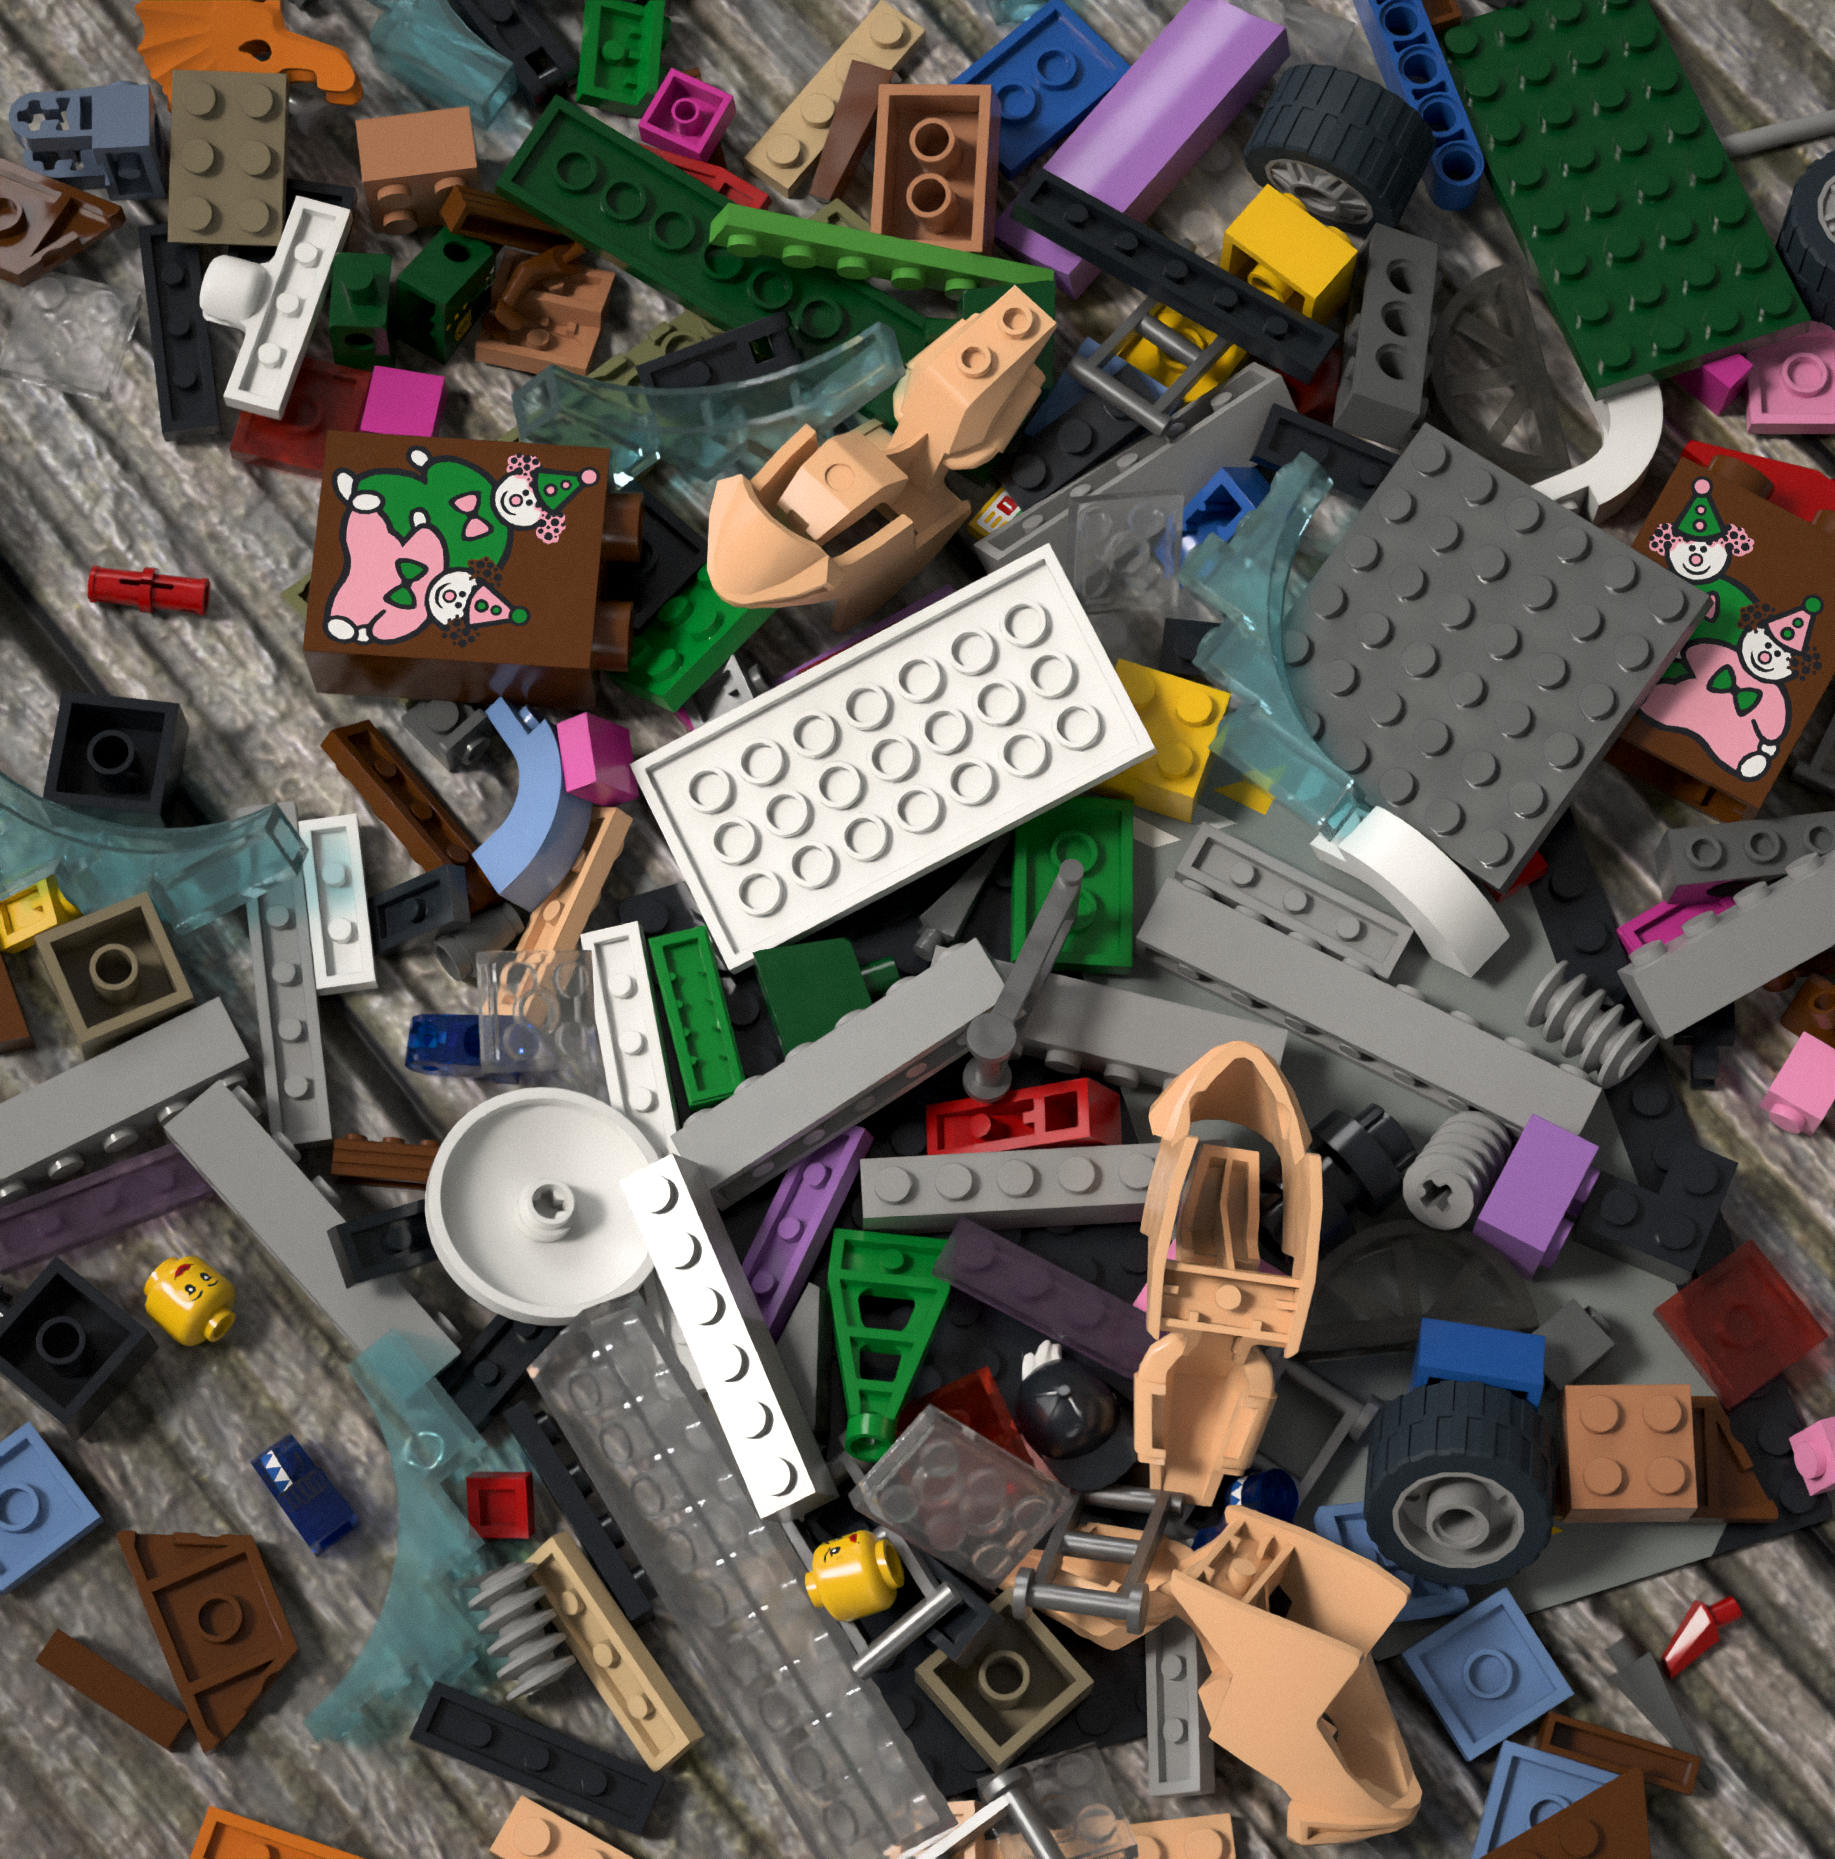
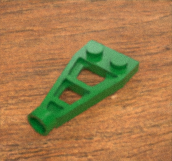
[827,1228,955,1462]

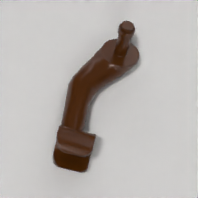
[481,242,589,343]

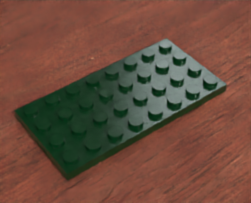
[1434,0,1812,402]

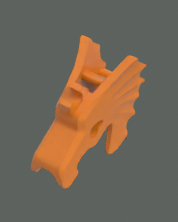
[134,0,364,113]

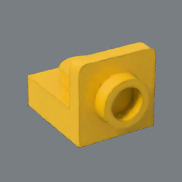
[0,869,88,954]

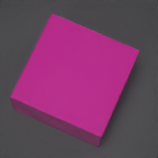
[638,68,737,163]
[1672,353,1754,417]
[360,365,448,437]
[556,712,639,807]

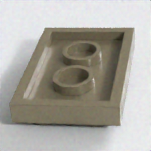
[167,70,290,248]

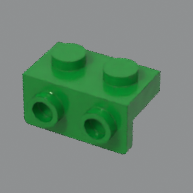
[576,0,671,118]

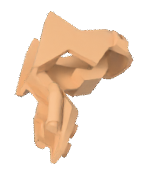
[707,285,1057,634]
[1134,1041,1323,1507]
[997,1505,1422,1847]

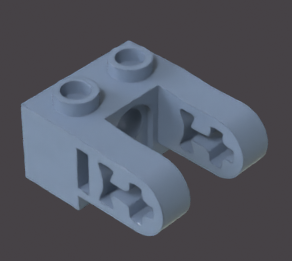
[9,81,167,201]

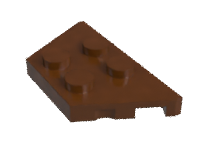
[0,158,127,288]
[1554,1396,1778,1523]
[116,1530,301,1756]
[1479,1765,1651,1859]

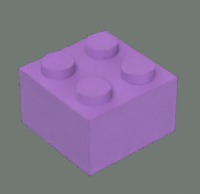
[1466,1113,1601,1282]

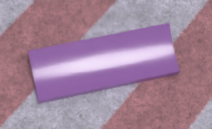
[994,0,1291,300]

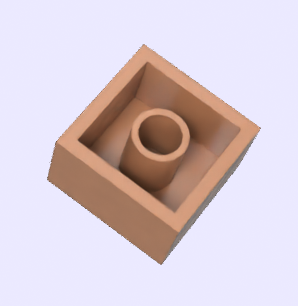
[355,106,483,235]
[1556,1384,1698,1523]

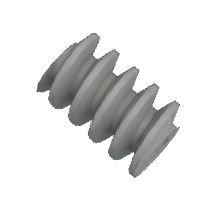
[1524,960,1660,1089]
[1403,1111,1511,1230]
[460,1561,576,1701]

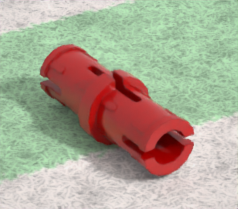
[88,565,211,616]

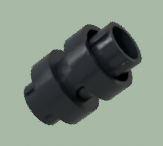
[1258,1103,1418,1266]

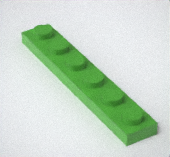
[709,203,1054,301]

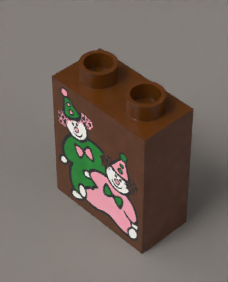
[302,430,644,711]
[1602,455,1835,823]

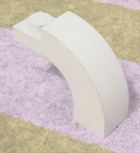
[1531,381,1663,525]
[1310,804,1510,978]

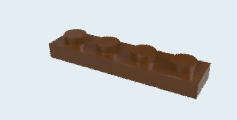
[320,719,506,916]

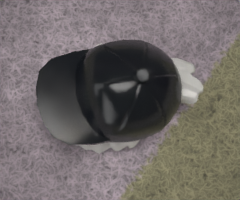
[1015,1340,1137,1492]

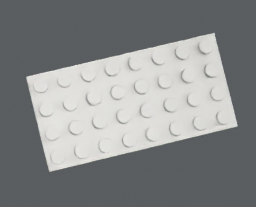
[629,543,1158,975]

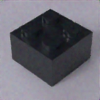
[42,690,190,838]
[0,1256,159,1441]

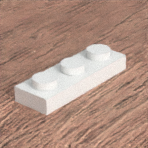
[298,813,378,996]

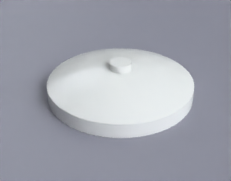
[425,1087,659,1326]

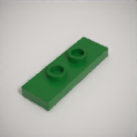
[648,925,745,1112]

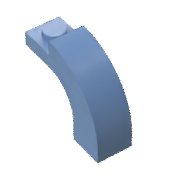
[471,696,593,912]

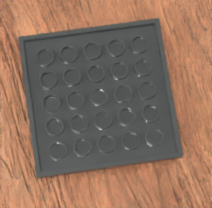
[1229,422,1714,896]

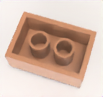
[870,84,1002,257]

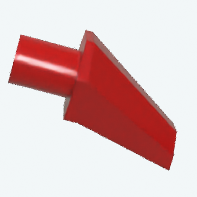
[1661,1596,1742,1680]

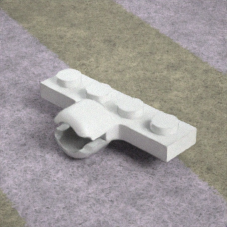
[200,195,353,420]

